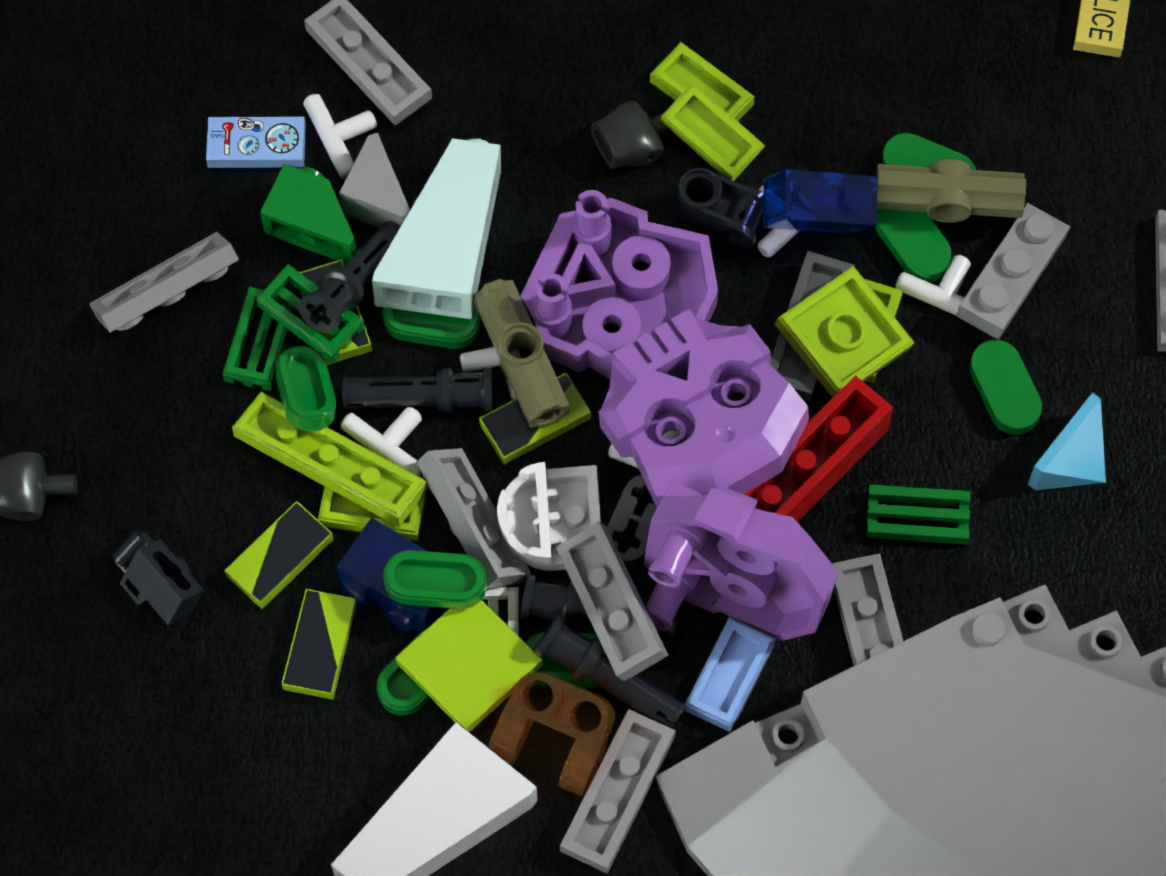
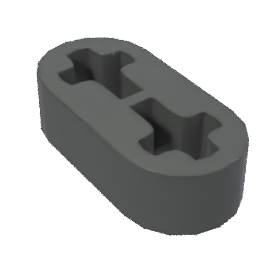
[607,475,657,569]

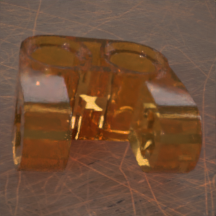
[488,672,615,797]

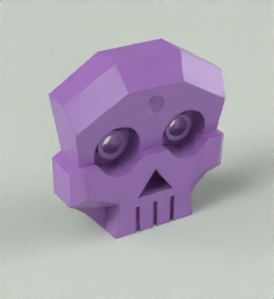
[520,190,718,380]
[599,308,809,507]
[643,480,838,641]

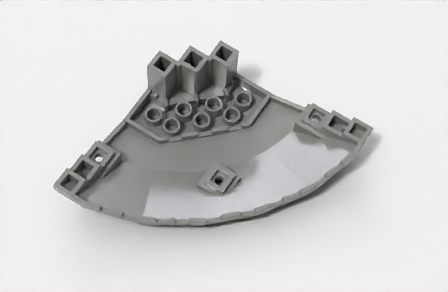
[655,585,1166,876]

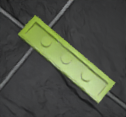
[232,392,427,527]

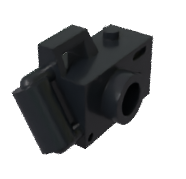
[112,529,204,625]

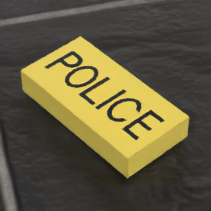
[1073,0,1130,58]

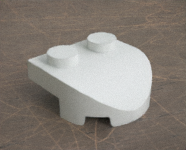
[497,462,601,571]

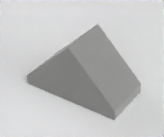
[339,133,410,228]

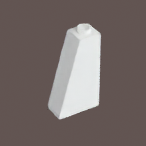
[331,722,538,876]

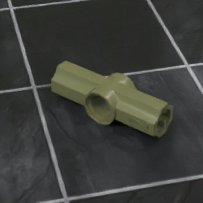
[874,159,1026,223]
[473,279,570,428]

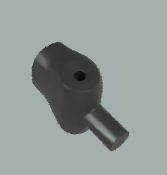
[591,101,671,169]
[0,452,77,521]

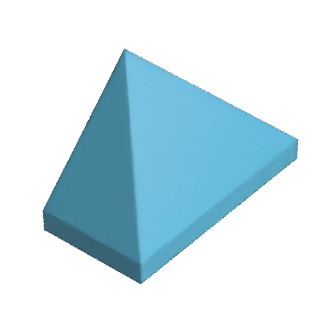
[1028,393,1106,490]

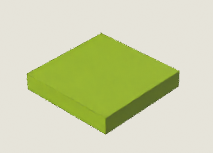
[774,266,914,398]
[395,600,542,732]

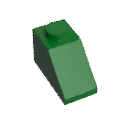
[260,164,356,264]

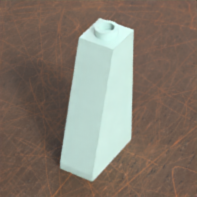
[372,138,501,319]

